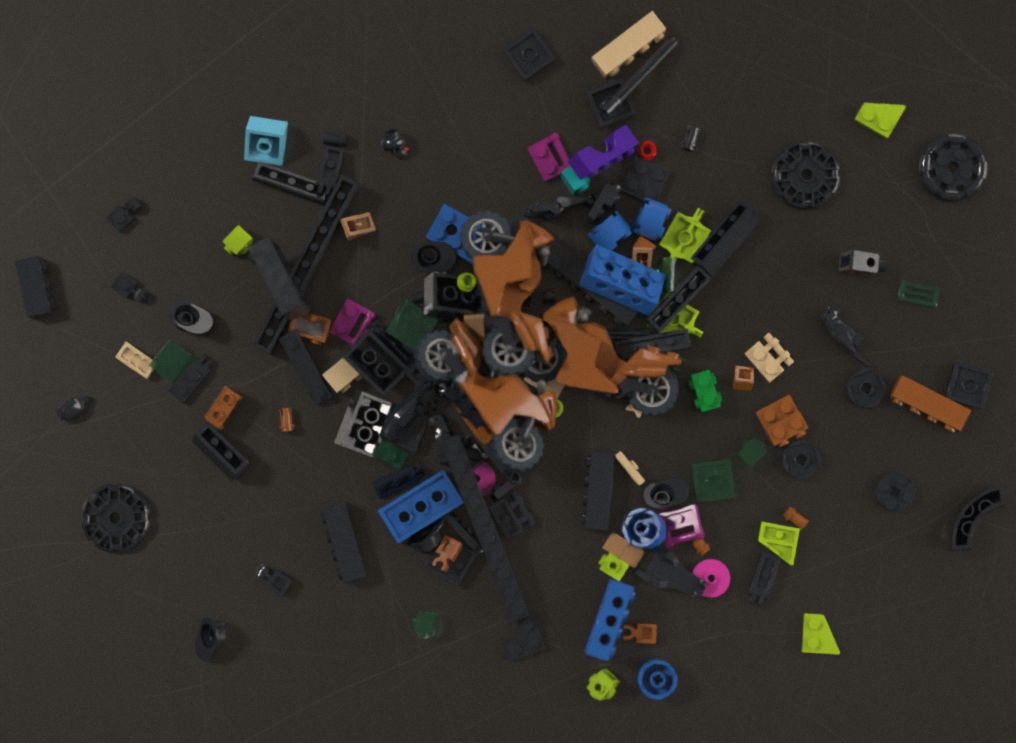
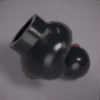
[381,129,409,159]

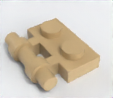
[744,333,794,383]

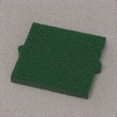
[657,257,675,295]
[149,339,195,384]

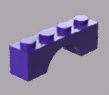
[568,125,639,180]

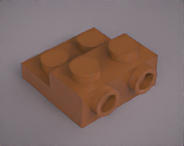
[755,394,808,448]

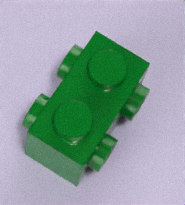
[688,370,723,413]

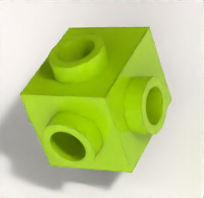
[587,669,621,701]

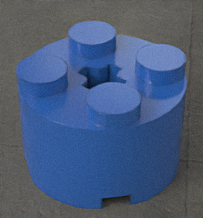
[632,197,671,241]
[587,210,632,250]
[623,508,666,549]
[637,659,677,699]

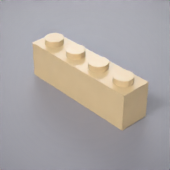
[591,11,666,78]

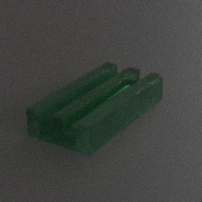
[898,281,940,308]

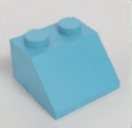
[244,116,288,166]

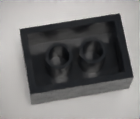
[424,272,484,321]

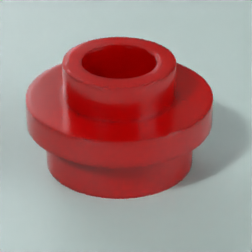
[638,141,657,160]

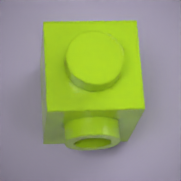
[223,225,254,256]
[598,553,629,581]

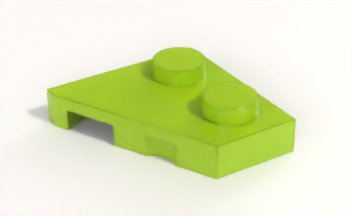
[854,103,906,139]
[758,522,800,565]
[802,613,840,655]

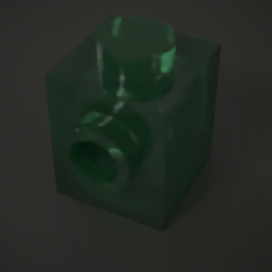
[736,438,767,468]
[373,440,408,471]
[412,610,438,639]

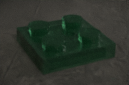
[385,299,439,352]
[691,459,735,502]

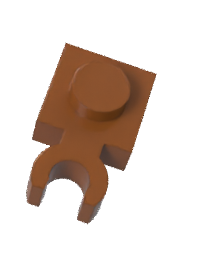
[433,535,463,572]
[623,623,657,644]

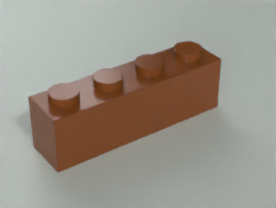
[889,375,971,433]

